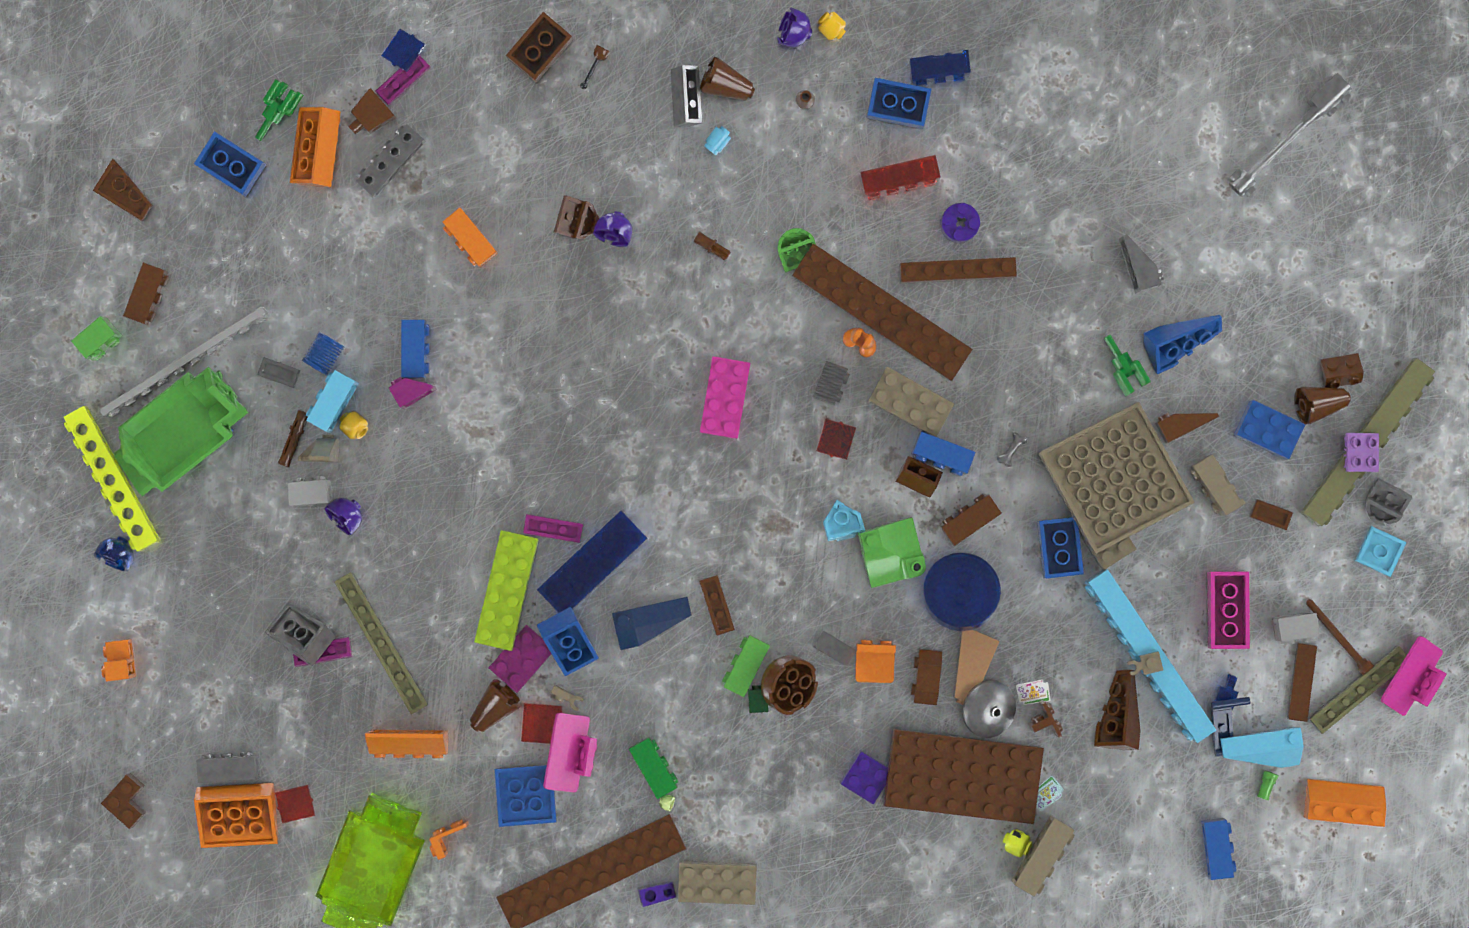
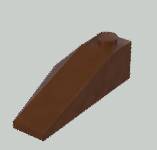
[1094,670,1141,750]

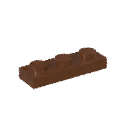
[699,575,735,636]

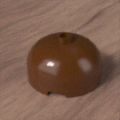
[761,655,818,715]

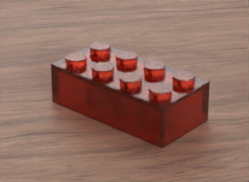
[859,155,941,201]

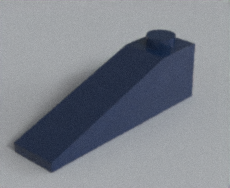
[612,597,692,650]

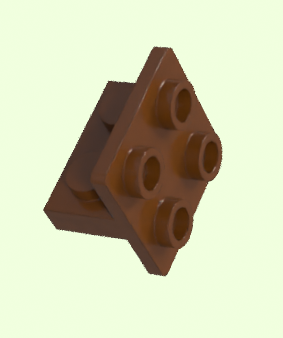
[1028,700,1063,738]

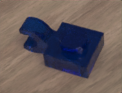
[1214,674,1239,710]

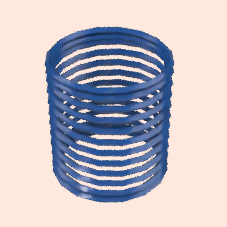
[302,332,345,375]

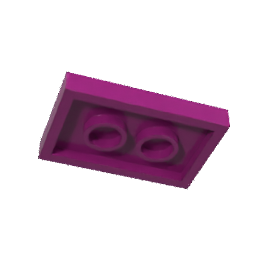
[488,625,551,693]

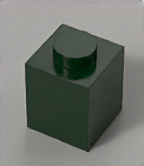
[748,685,769,713]

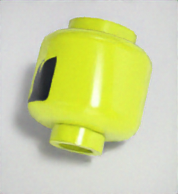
[1003,829,1033,858]

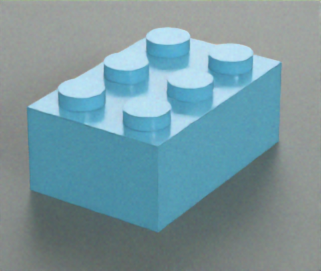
[306,370,359,433]

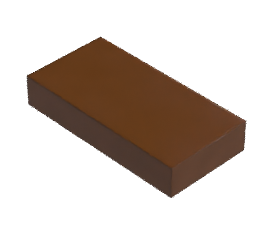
[1250,499,1293,530]

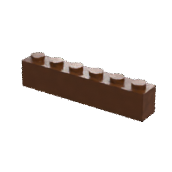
[899,257,1017,284]

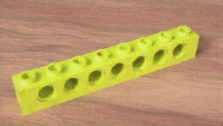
[64,406,161,552]

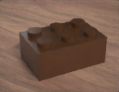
[506,12,573,83]

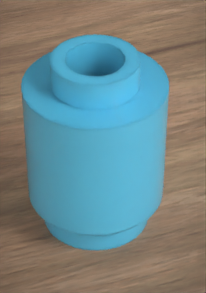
[704,126,731,155]

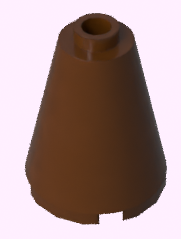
[700,56,755,101]
[1294,387,1351,424]
[470,679,522,732]

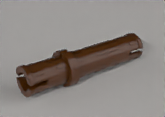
[278,410,308,467]

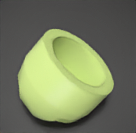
[659,795,675,812]

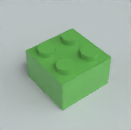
[71,316,122,361]

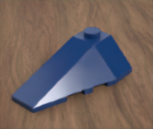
[1143,315,1222,374]

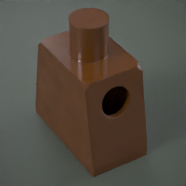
[348,88,396,135]

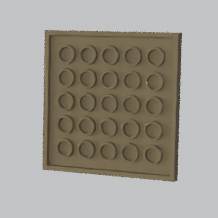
[1039,402,1195,555]

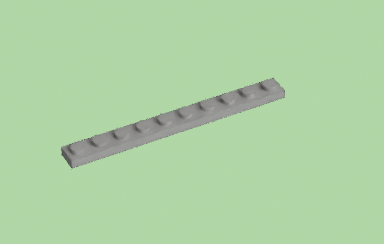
[99,306,268,417]

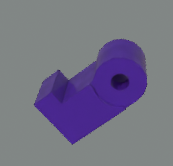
[638,882,676,907]

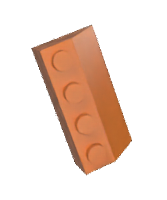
[290,107,341,187]
[1304,779,1386,827]

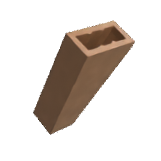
[953,626,1000,705]

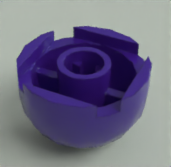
[777,8,812,47]
[593,211,633,247]
[324,498,362,536]

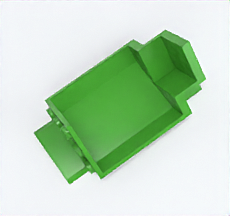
[113,367,248,496]

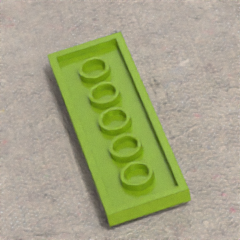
[474,530,539,651]

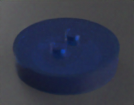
[923,553,1001,631]

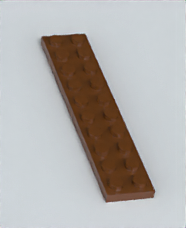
[792,243,973,381]
[496,814,686,928]

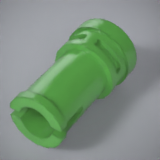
[1257,770,1279,800]

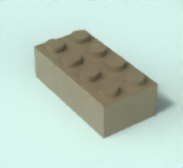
[868,367,954,437]
[1011,815,1075,897]
[678,861,757,905]

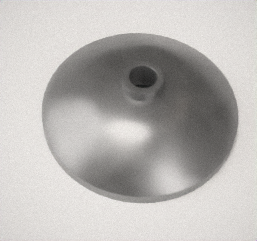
[963,681,1016,738]

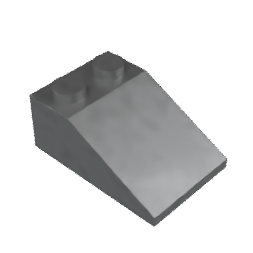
[1119,234,1164,294]
[265,602,336,666]

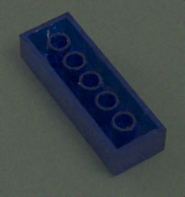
[537,510,648,613]

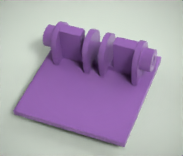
[1344,433,1379,472]

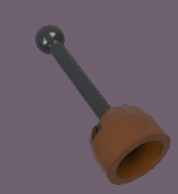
[580,45,610,89]

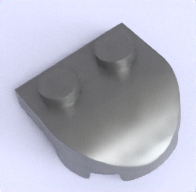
[1366,478,1412,526]

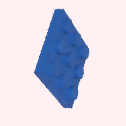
[494,765,557,827]

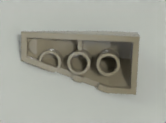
[298,435,339,462]

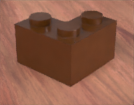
[101,773,146,829]

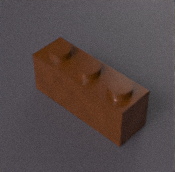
[123,262,169,325]
[941,494,1002,546]

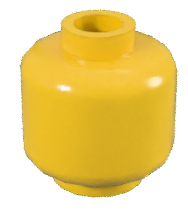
[817,11,846,40]
[339,411,368,439]

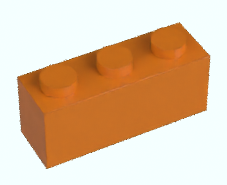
[442,208,498,268]

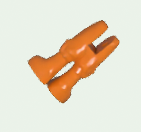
[843,328,876,358]

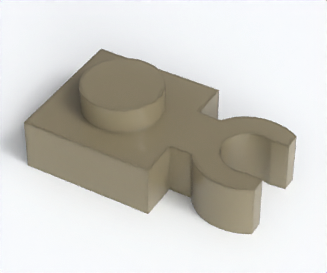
[1127,651,1163,675]

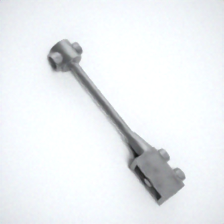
[1228,73,1352,197]

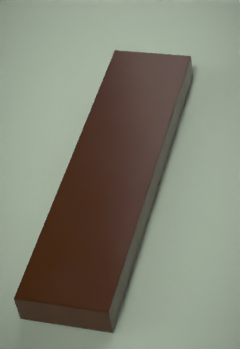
[1287,643,1317,722]

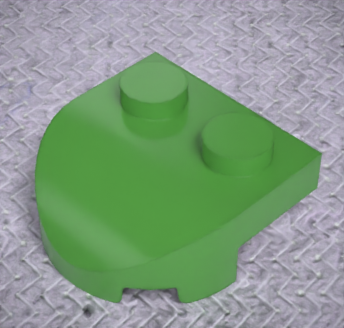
[777,228,816,273]

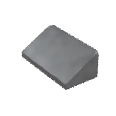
[814,631,856,667]

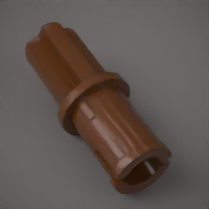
[693,232,731,260]

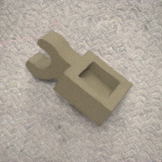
[551,685,584,711]

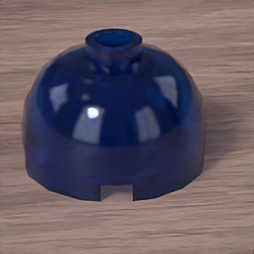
[94,536,134,571]

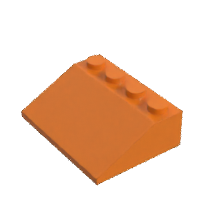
[365,730,448,758]
[194,783,278,848]

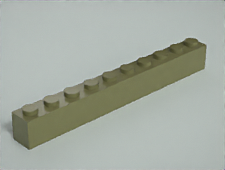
[1300,358,1435,526]

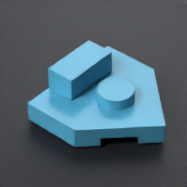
[823,500,865,542]

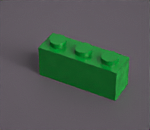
[629,737,679,800]

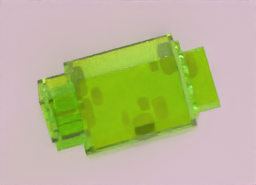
[316,793,425,928]

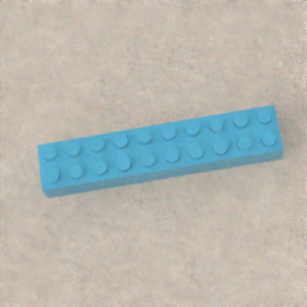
[1084,569,1216,743]

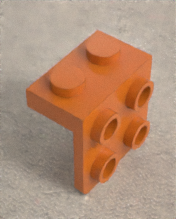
[855,640,896,683]
[429,819,469,860]

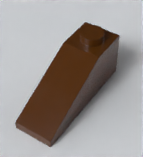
[1155,413,1219,443]

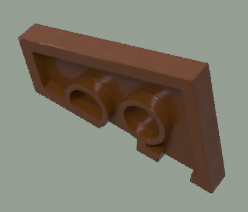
[93,158,153,221]

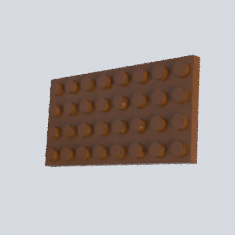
[883,729,1044,824]

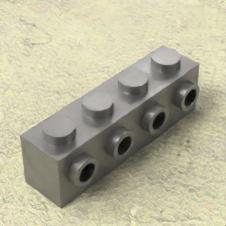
[356,124,426,198]

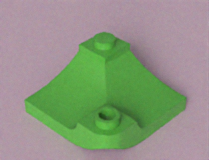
[858,517,926,588]

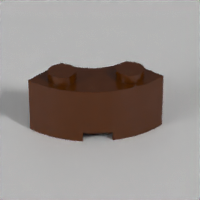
[911,649,942,705]

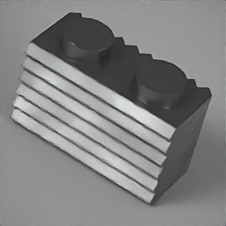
[813,361,850,405]

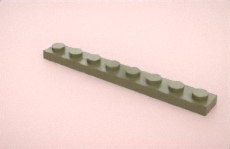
[334,572,428,715]

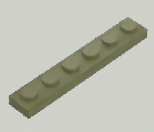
[1309,646,1407,734]

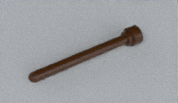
[1306,599,1374,675]

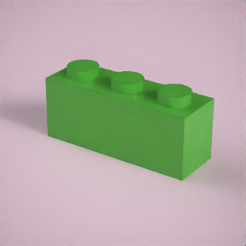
[722,635,770,697]

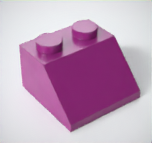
[389,377,437,409]

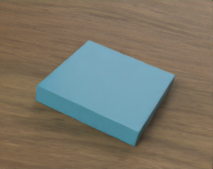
[1355,526,1407,577]

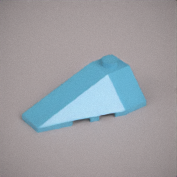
[1220,727,1304,768]

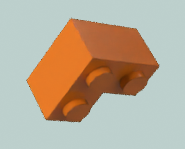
[101,639,136,682]

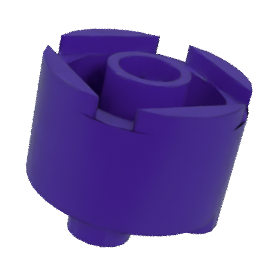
[940,203,980,243]

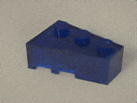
[909,49,971,86]

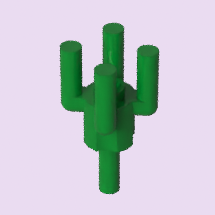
[255,79,304,141]
[1104,334,1151,397]

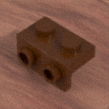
[1320,353,1364,388]

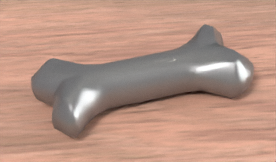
[997,433,1027,467]

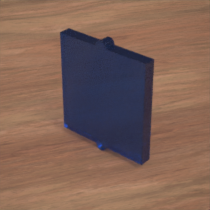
[381,29,426,72]

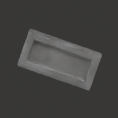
[257,357,300,388]

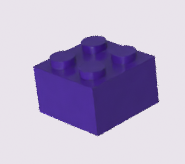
[840,750,888,805]

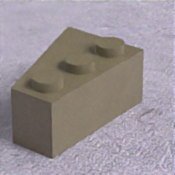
[1190,454,1246,516]

